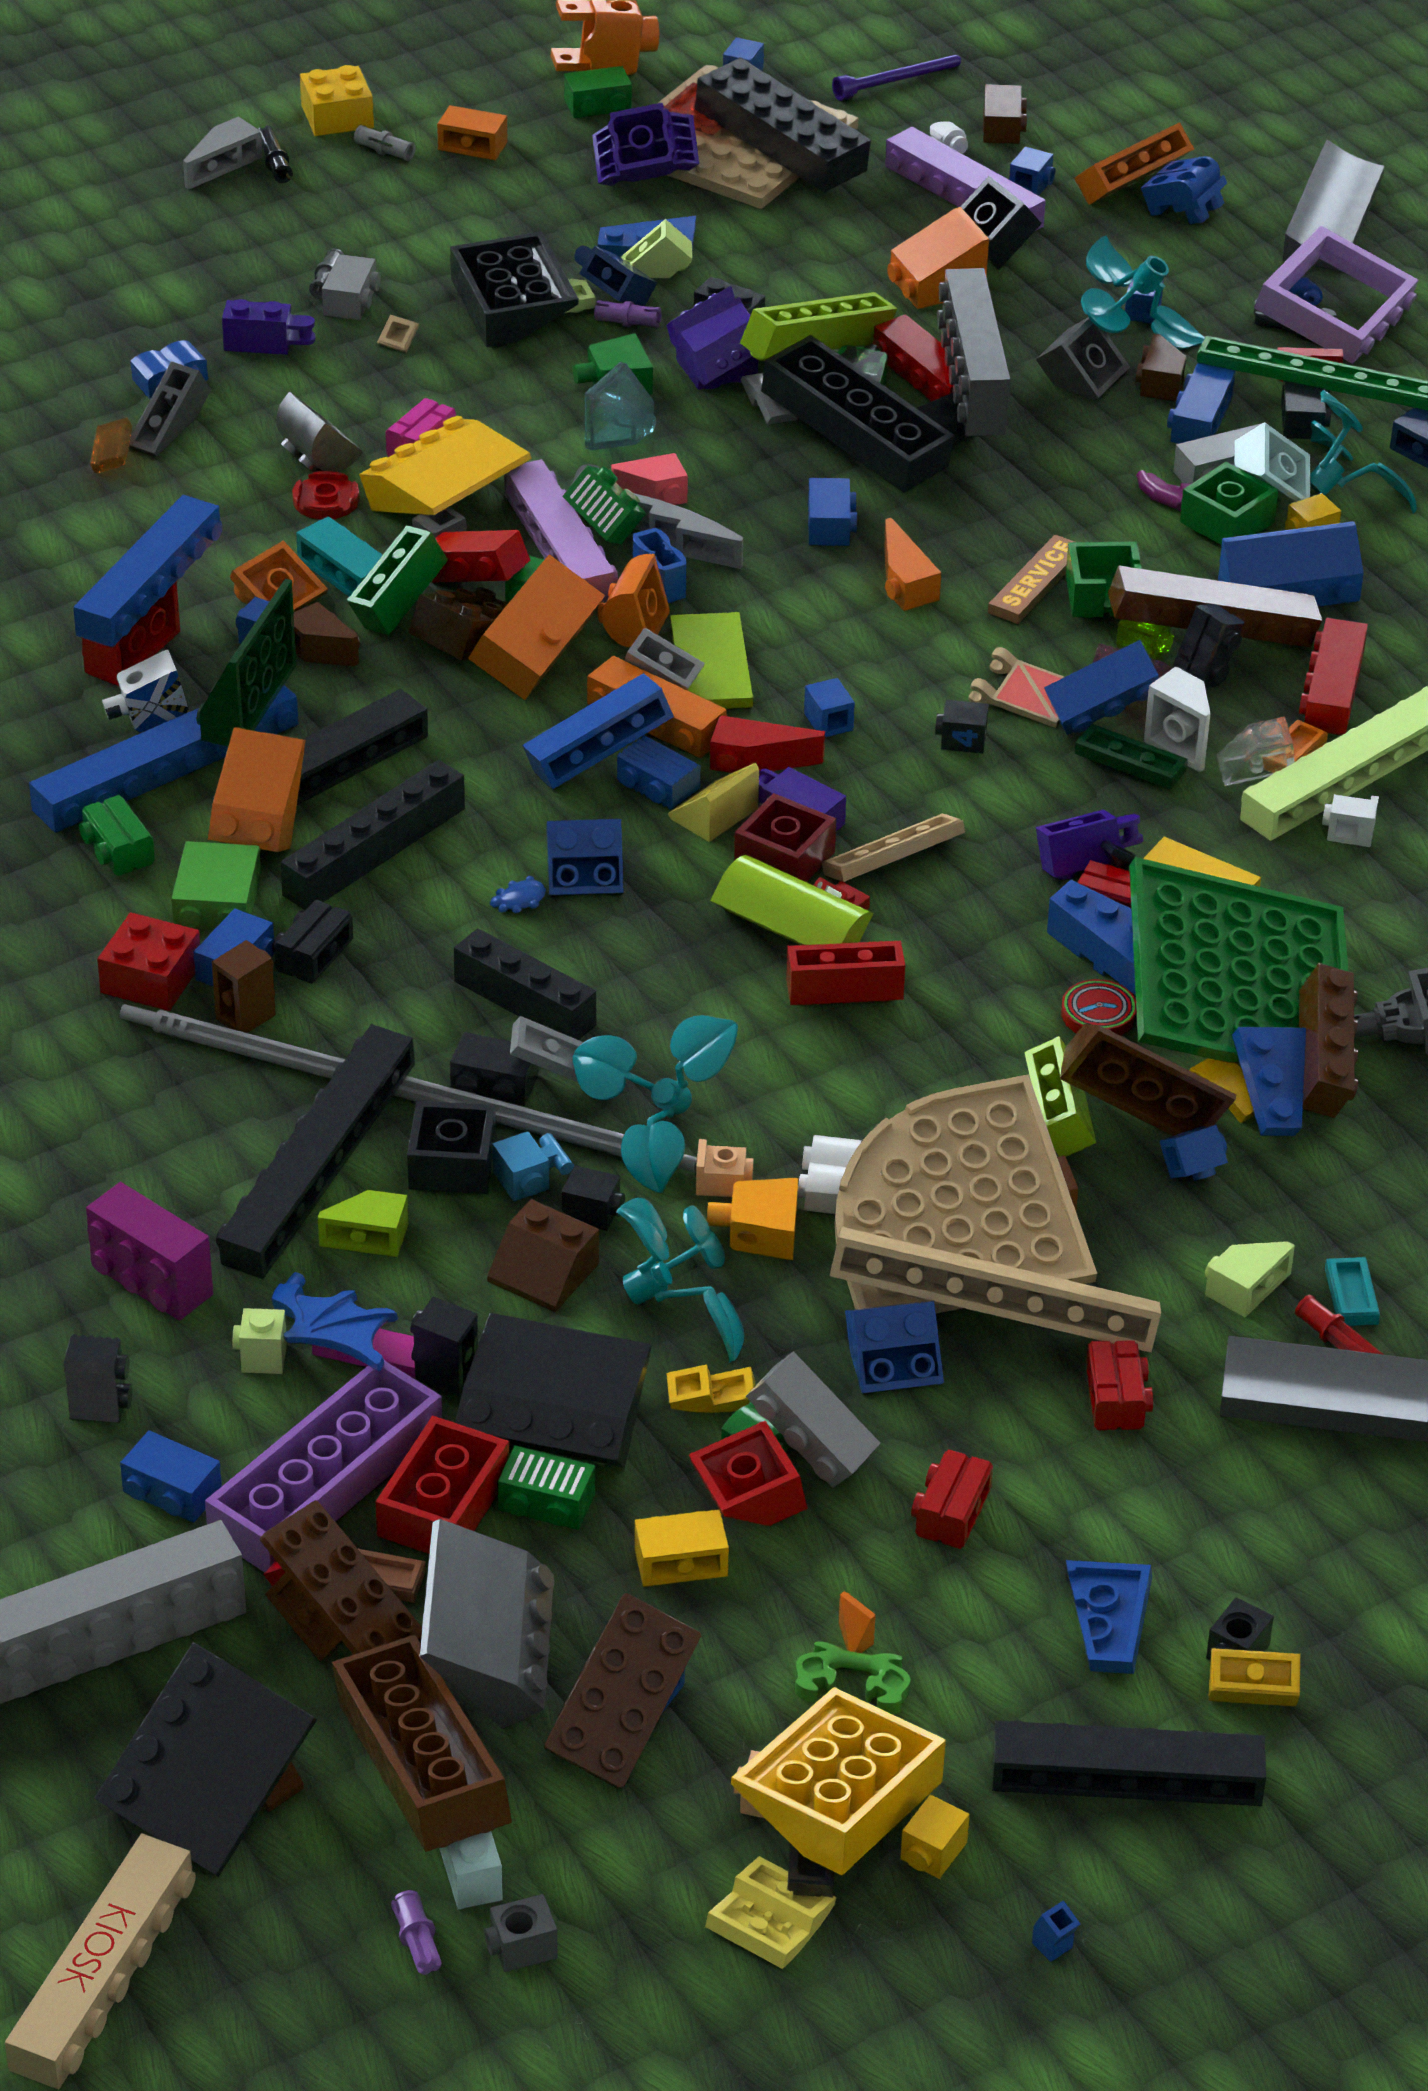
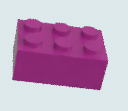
[86,1181,214,1321]

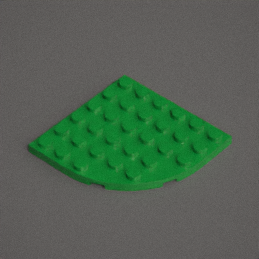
[1129,857,1348,1063]

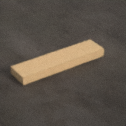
[822,813,965,882]

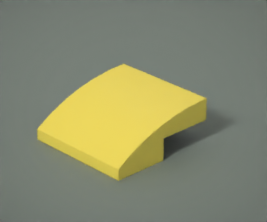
[705,1856,836,1969]

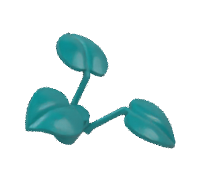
[1081,235,1205,350]
[1310,390,1417,514]
[572,1015,738,1193]
[616,1198,744,1363]

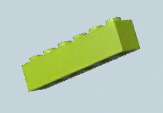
[740,292,898,361]

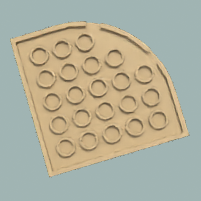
[834,1074,1097,1313]

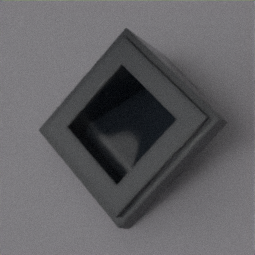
[1100,840,1139,871]

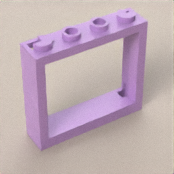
[1254,226,1419,364]

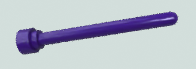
[832,55,961,101]

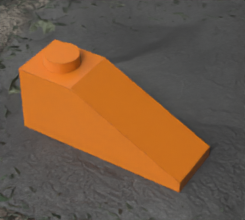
[884,518,941,611]

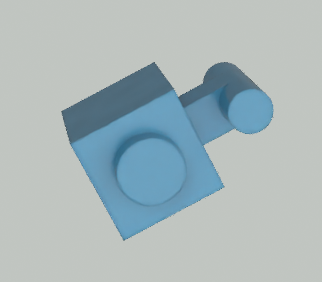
[492,1131,574,1201]

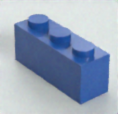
[1167,363,1236,444]
[1044,640,1160,735]

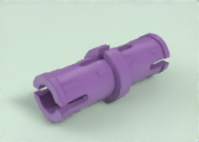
[594,300,662,328]

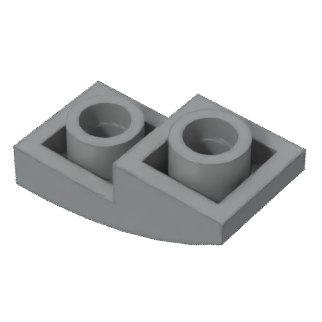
[741,373,798,425]

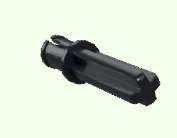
[258,125,293,183]

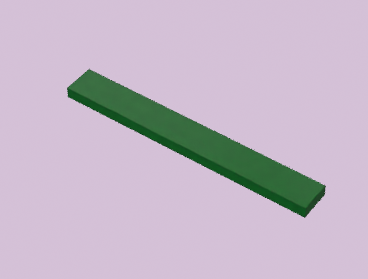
[1197,336,1428,410]

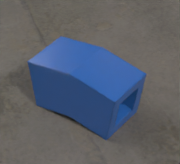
[1032,1900,1081,1962]

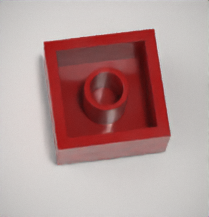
[97,912,200,1011]

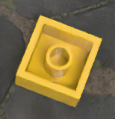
[300,65,374,136]

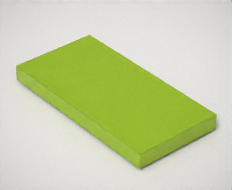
[670,612,753,709]

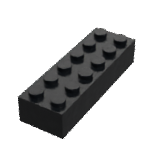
[695,57,871,193]
[761,335,955,493]

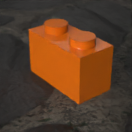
[437,105,508,160]

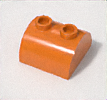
[598,554,670,647]

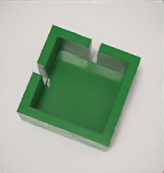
[1066,541,1142,618]

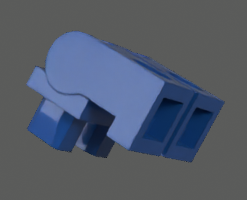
[1141,156,1227,224]

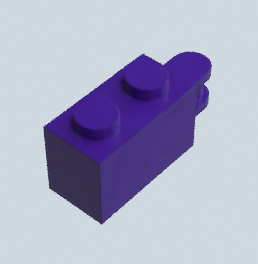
[222,299,316,355]
[758,767,846,831]
[1036,810,1144,879]

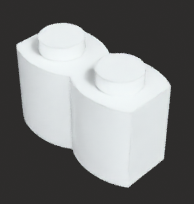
[798,1135,861,1214]

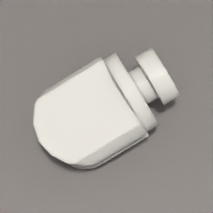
[930,122,968,154]

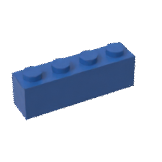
[522,673,674,790]

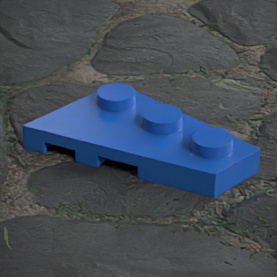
[597,216,696,256]

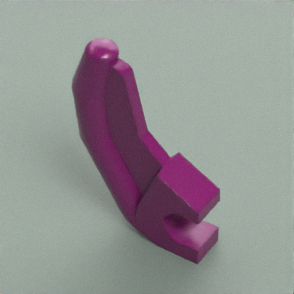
[1136,470,1192,511]

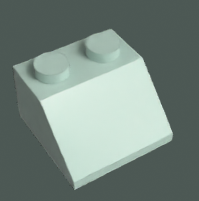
[1234,422,1310,503]

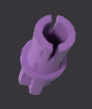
[391,1890,442,1975]

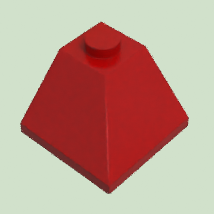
[689,1421,808,1526]

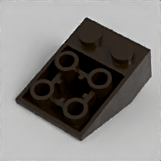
[408,587,510,660]

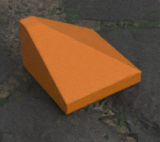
[839,1591,876,1653]

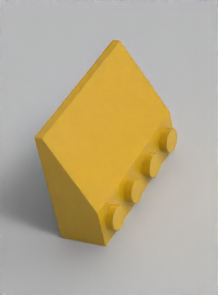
[359,416,532,515]
[731,1687,946,1875]

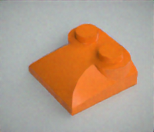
[230,540,328,612]

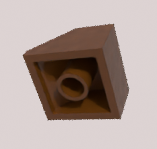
[487,1199,599,1312]

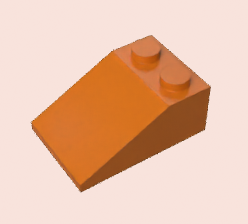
[208,728,306,852]

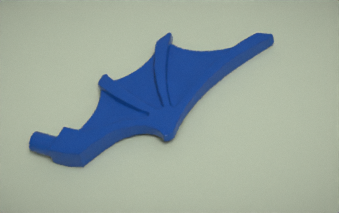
[272,1272,398,1372]

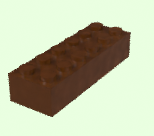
[332,1635,512,1852]

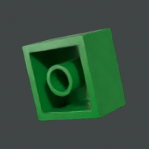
[1180,462,1279,546]

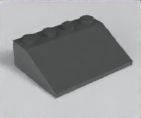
[420,1519,555,1729]

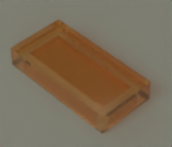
[90,417,132,473]

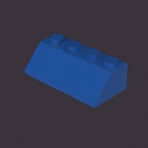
[1218,521,1364,606]

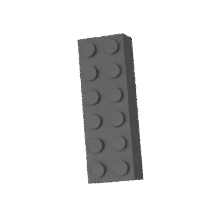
[937,268,1010,436]

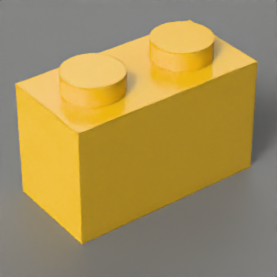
[635,1509,729,1587]

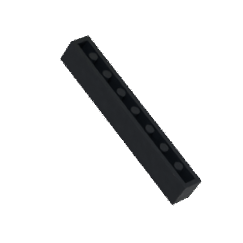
[216,1024,415,1279]

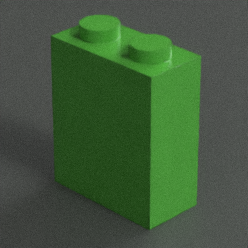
[171,841,261,930]

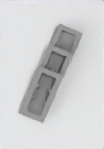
[634,493,743,569]

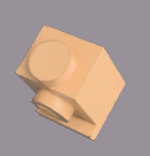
[696,1139,754,1197]

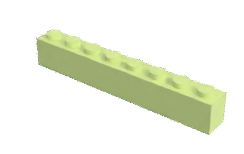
[1240,686,1428,841]

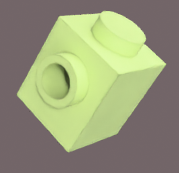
[232,1308,287,1374]

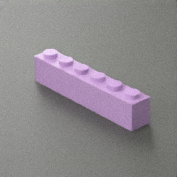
[504,459,618,603]

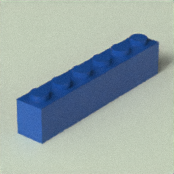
[73,495,223,647]

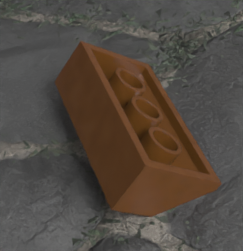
[1060,1024,1236,1136]

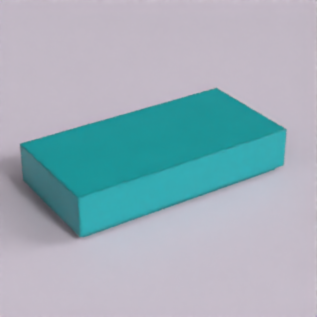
[1325,1257,1380,1326]

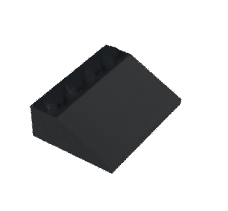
[450,231,579,347]
[455,1313,652,1468]
[94,1642,317,1877]

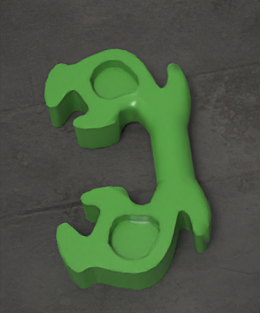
[795,1641,911,1714]

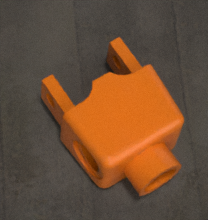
[551,0,659,75]

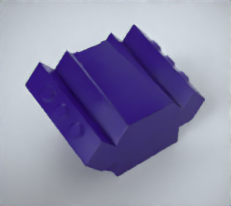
[592,102,700,186]
[666,286,759,390]

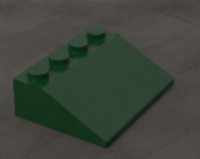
[196,579,297,747]

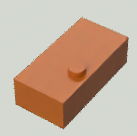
[468,554,605,700]

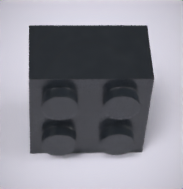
[960,176,1042,270]
[407,1101,496,1194]

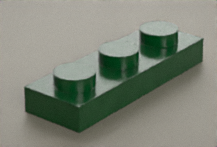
[1075,724,1188,789]

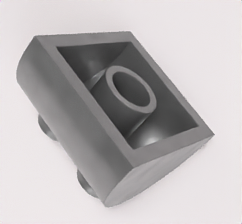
[276,392,363,472]

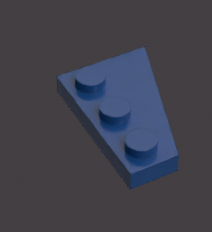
[1232,1027,1306,1136]
[1066,1560,1152,1674]

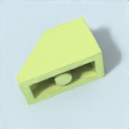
[621,219,692,278]
[1205,1242,1295,1318]

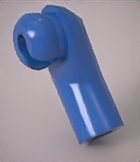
[1288,277,1323,306]

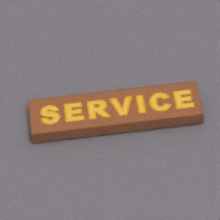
[988,535,1074,624]

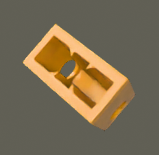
[707,1178,798,1260]

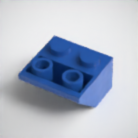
[546,819,624,895]
[845,1301,944,1393]

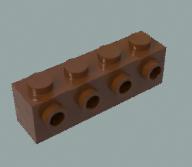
[1299,963,1358,1118]

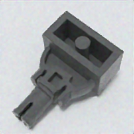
[1354,968,1428,1054]

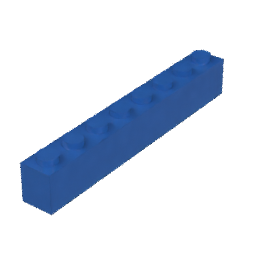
[29,685,299,833]

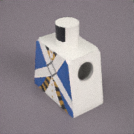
[102,650,189,732]

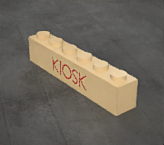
[5,1833,196,2090]

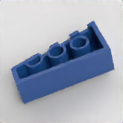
[1047,880,1136,996]

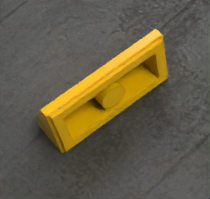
[1209,1648,1300,1706]

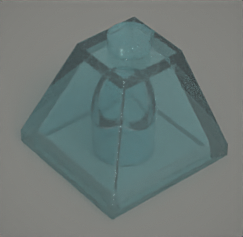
[585,362,656,450]

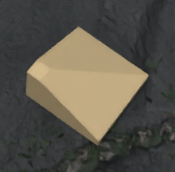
[377,315,420,353]

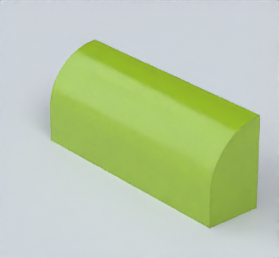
[710,855,874,945]

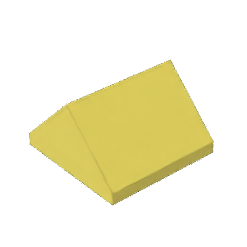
[668,762,759,842]

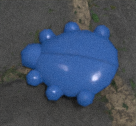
[490,876,546,913]

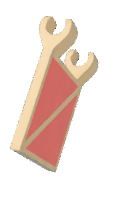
[968,647,1064,728]

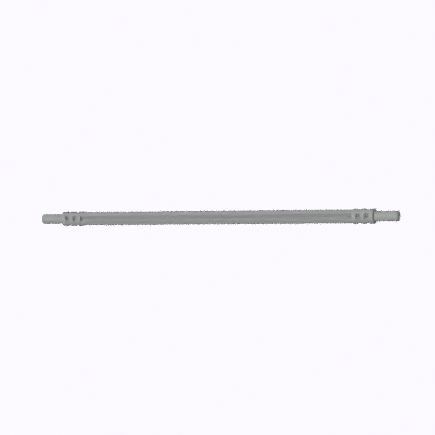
[120,1004,697,1173]

